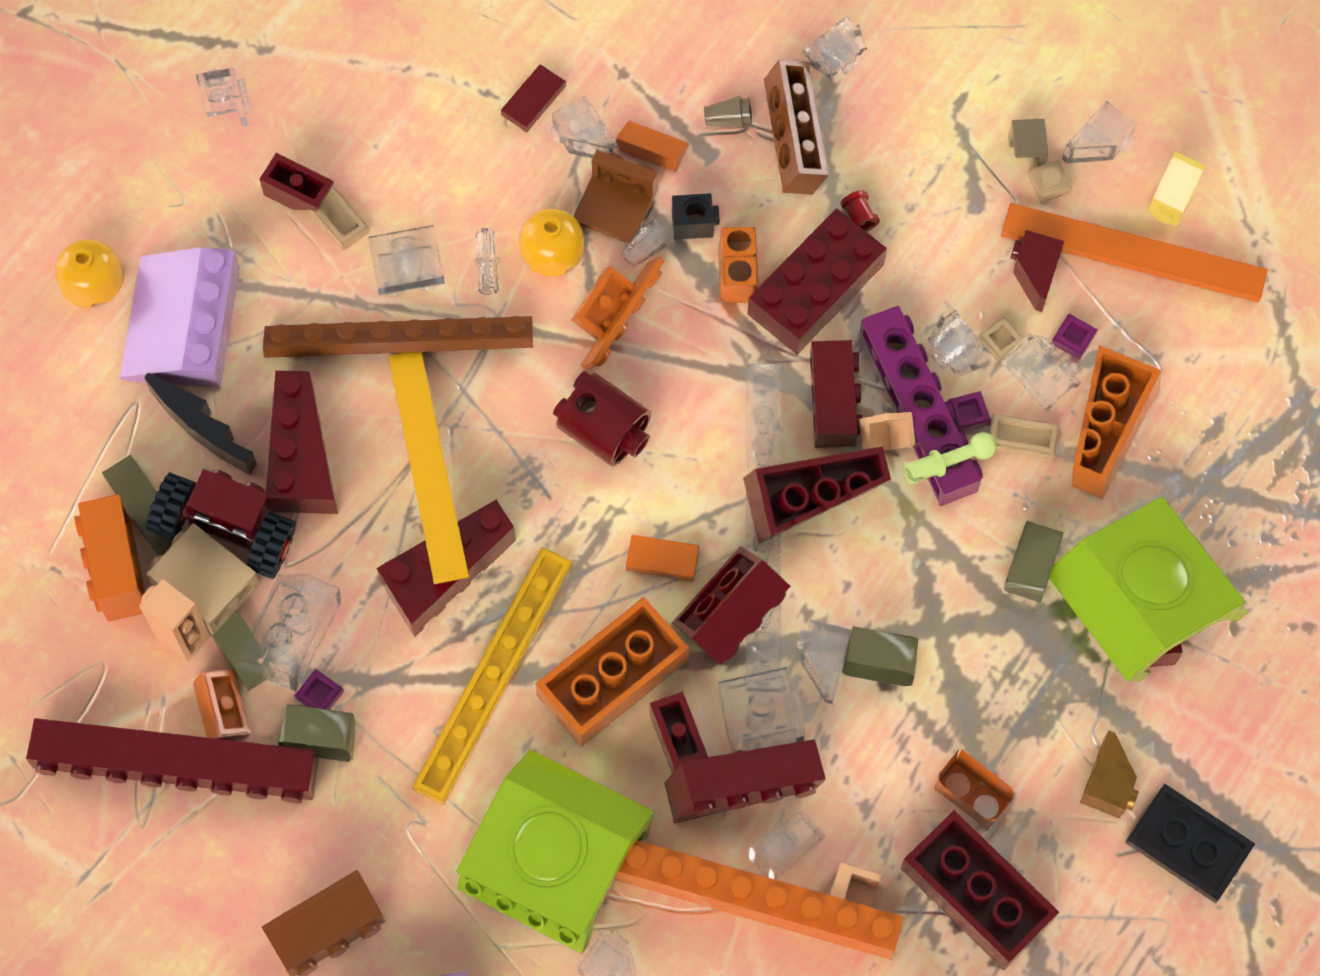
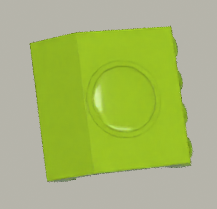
[1048,496,1249,682]
[456,749,655,954]

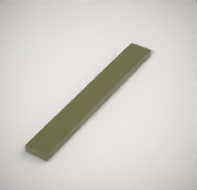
[102,455,278,691]

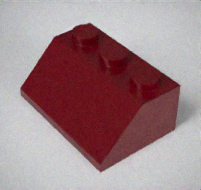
[671,546,791,665]

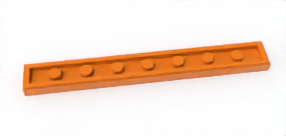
[1001,203,1268,303]

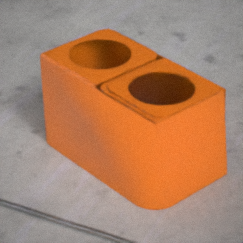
[718,227,758,303]
[934,749,1014,830]

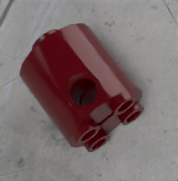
[553,371,651,467]

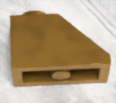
[1080,730,1139,819]

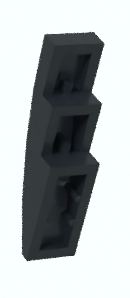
[144,372,257,475]

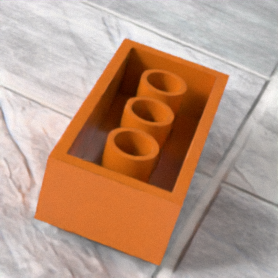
[535,597,689,748]

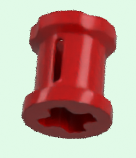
[840,190,880,232]

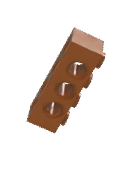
[764,59,829,195]

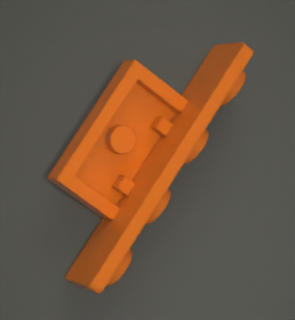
[571,257,665,370]

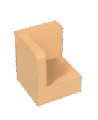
[859,412,915,451]
[831,862,882,907]

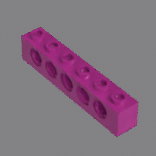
[859,305,983,506]

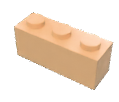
[139,579,211,662]

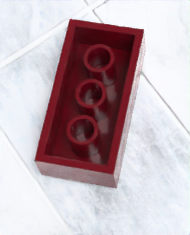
[747,208,887,355]
[900,810,1059,971]

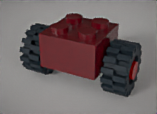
[146,469,297,579]

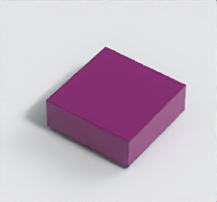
[1051,314,1098,360]
[948,391,991,432]
[294,669,344,710]

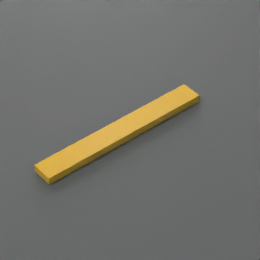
[388,352,469,584]
[412,547,573,805]

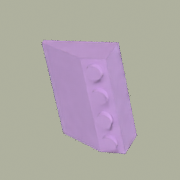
[120,247,240,389]

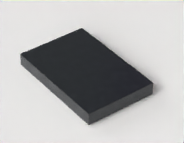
[1125,783,1255,904]

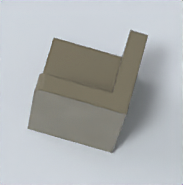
[1008,119,1048,167]

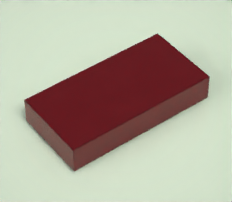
[501,64,566,132]

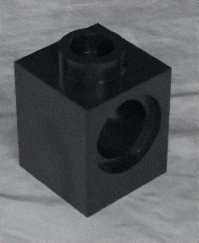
[671,193,720,240]

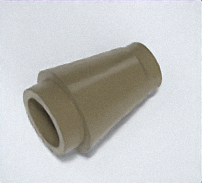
[704,95,752,128]

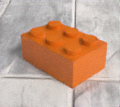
[74,494,145,622]

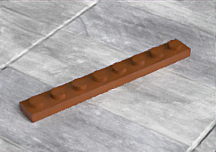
[263,316,533,358]

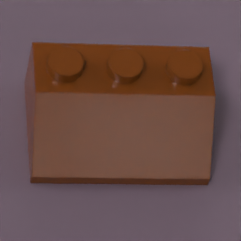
[261,869,386,976]

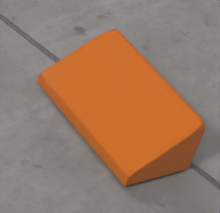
[616,121,689,172]
[193,669,251,740]

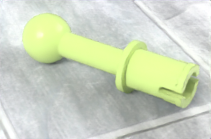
[904,432,997,485]

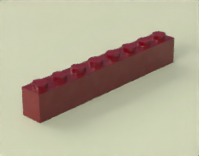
[26,718,319,803]

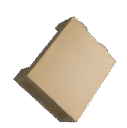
[146,523,259,635]

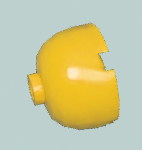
[519,209,585,276]
[55,239,124,308]

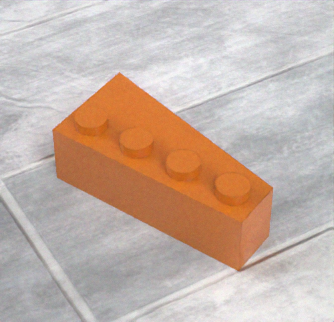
[1072,345,1161,499]

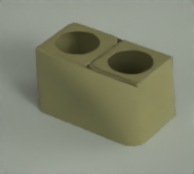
[1004,521,1064,603]
[842,626,918,686]
[278,704,356,762]

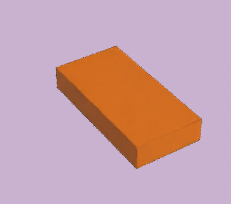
[626,534,699,581]

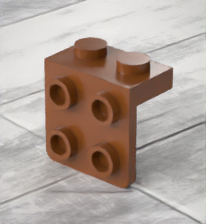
[574,150,658,243]

